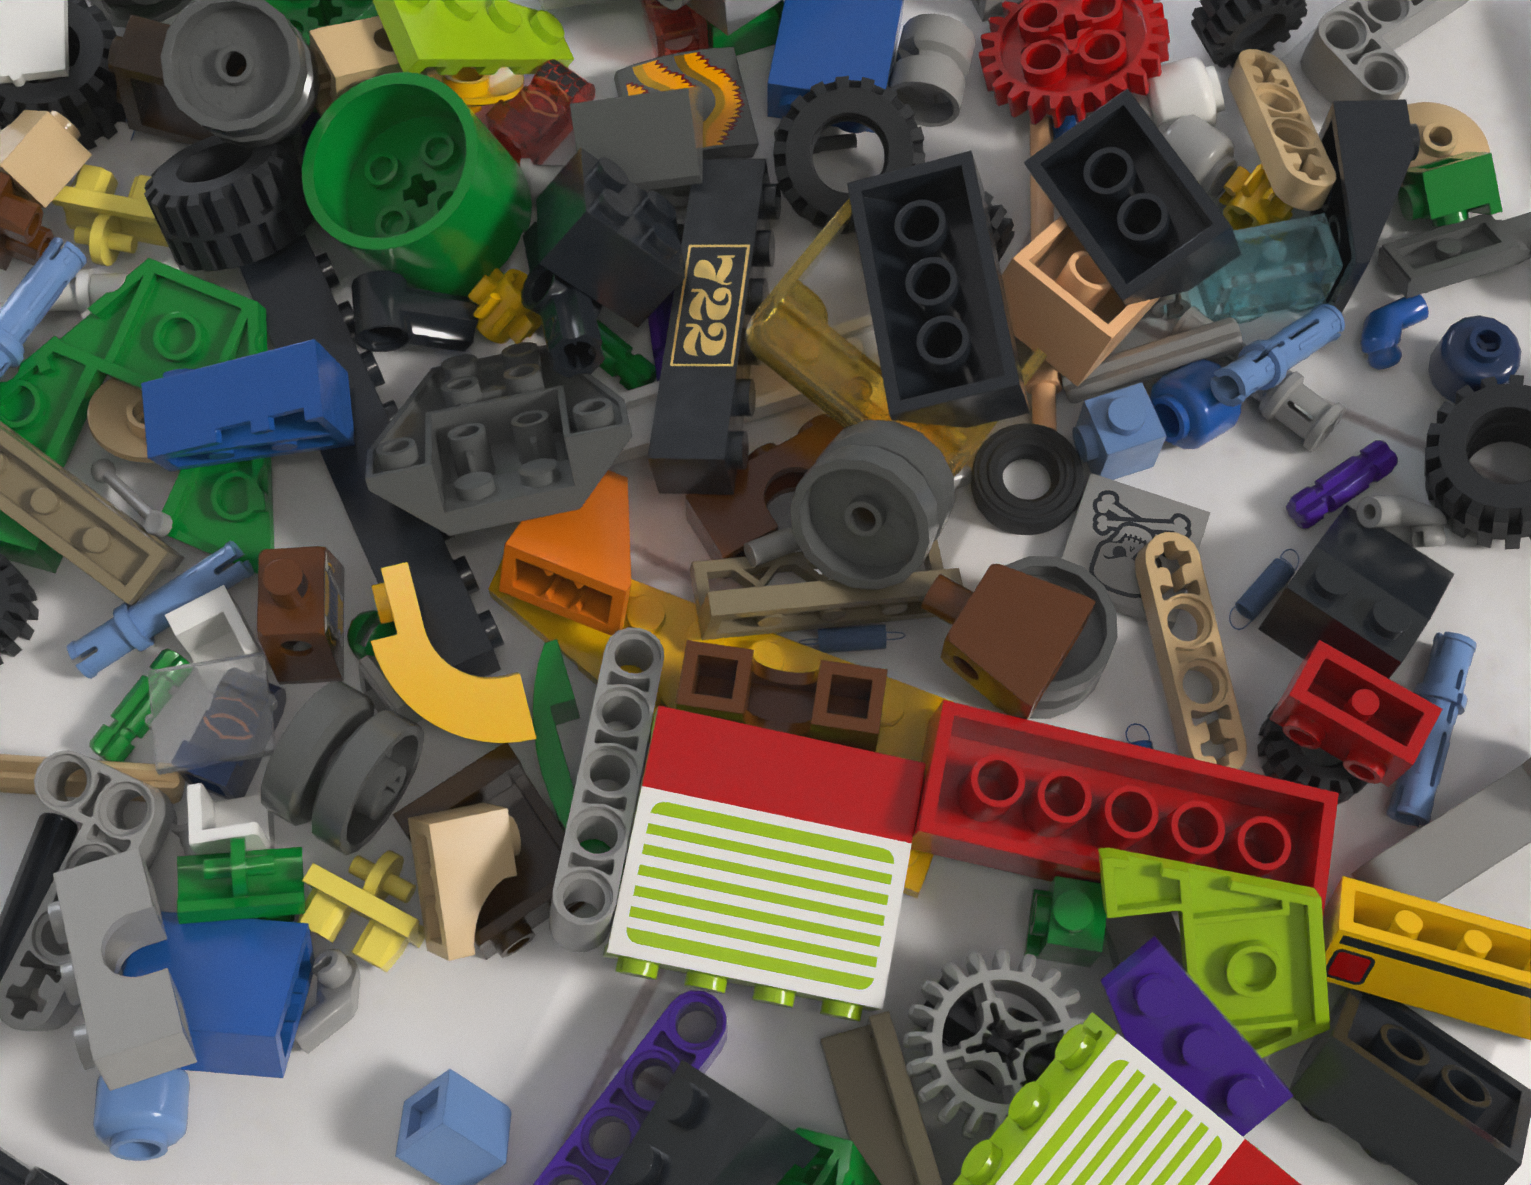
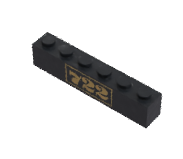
[647,159,781,495]

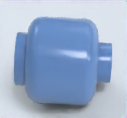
[93,1069,190,1161]

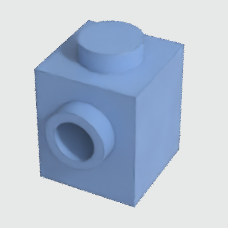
[1072,382,1167,480]

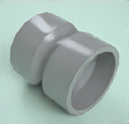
[888,13,976,127]

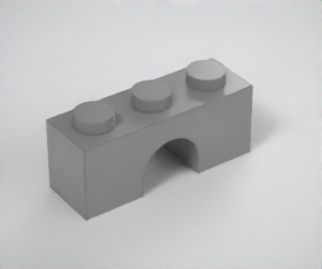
[47,848,197,1091]

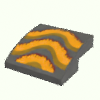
[614,47,759,159]

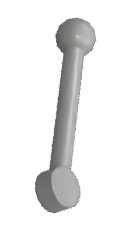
[90,459,173,538]

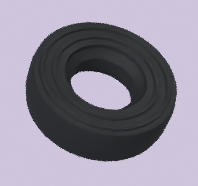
[971,423,1084,535]

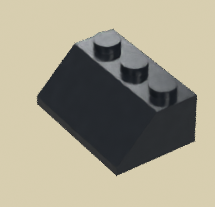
[1024,88,1242,305]
[1289,987,1531,1185]

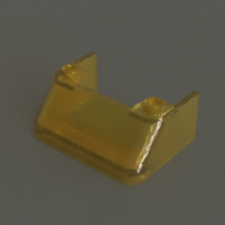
[746,198,1047,477]

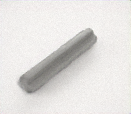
[1061,317,1243,404]

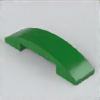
[533,639,625,898]

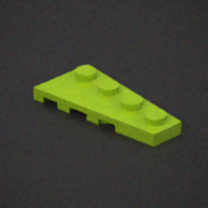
[372,0,574,75]

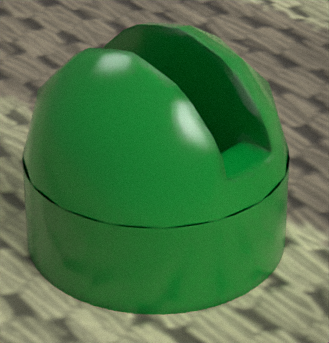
[347,610,397,660]

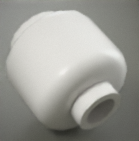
[1134,57,1225,128]

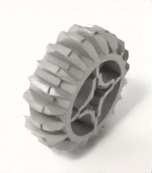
[903,948,1089,1140]

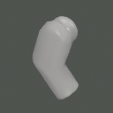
[1356,495,1448,548]
[295,949,361,1054]

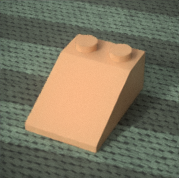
[1002,216,1159,387]

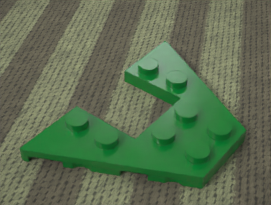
[0,258,275,574]

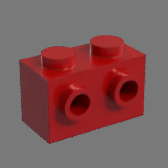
[1269,640,1443,787]

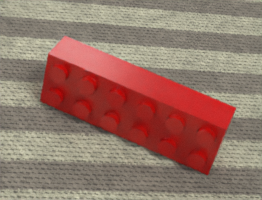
[911,700,1339,919]

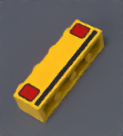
[1323,876,1531,1040]

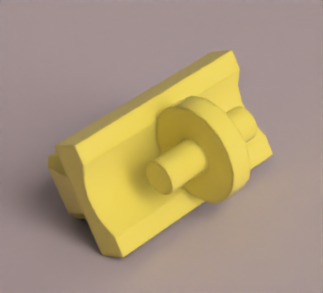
[52,164,169,266]
[297,850,425,972]

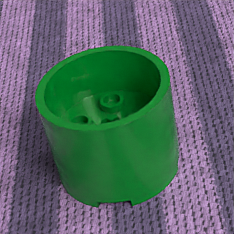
[302,72,532,297]

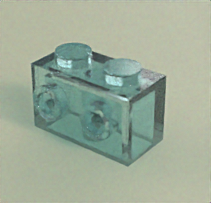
[1197,213,1343,324]

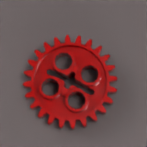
[979,0,1170,128]

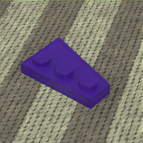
[1100,935,1293,1136]

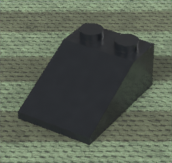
[1310,99,1420,314]
[1258,505,1454,679]

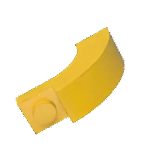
[371,562,536,743]

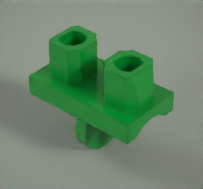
[177,837,305,924]

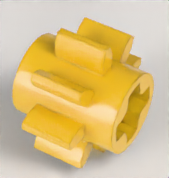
[1219,164,1294,238]
[468,268,542,344]

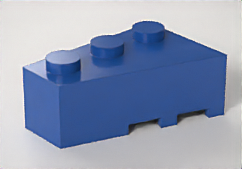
[141,339,355,471]

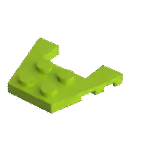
[1098,847,1330,1058]

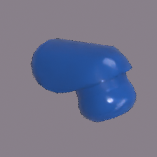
[1360,295,1429,370]

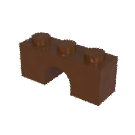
[685,408,858,580]
[676,640,888,752]

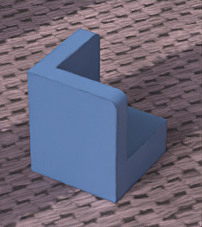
[395,1069,511,1185]

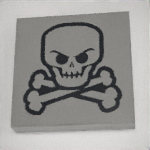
[1062,473,1211,630]

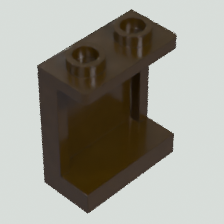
[393,743,587,960]

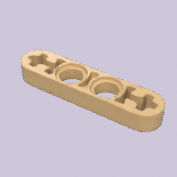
[1228,49,1337,211]
[1135,532,1247,769]

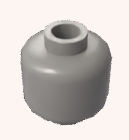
[1158,115,1238,201]

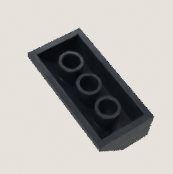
[847,150,1030,428]

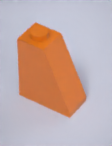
[499,470,631,636]

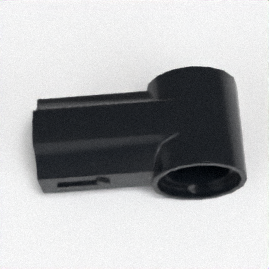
[351,270,478,352]

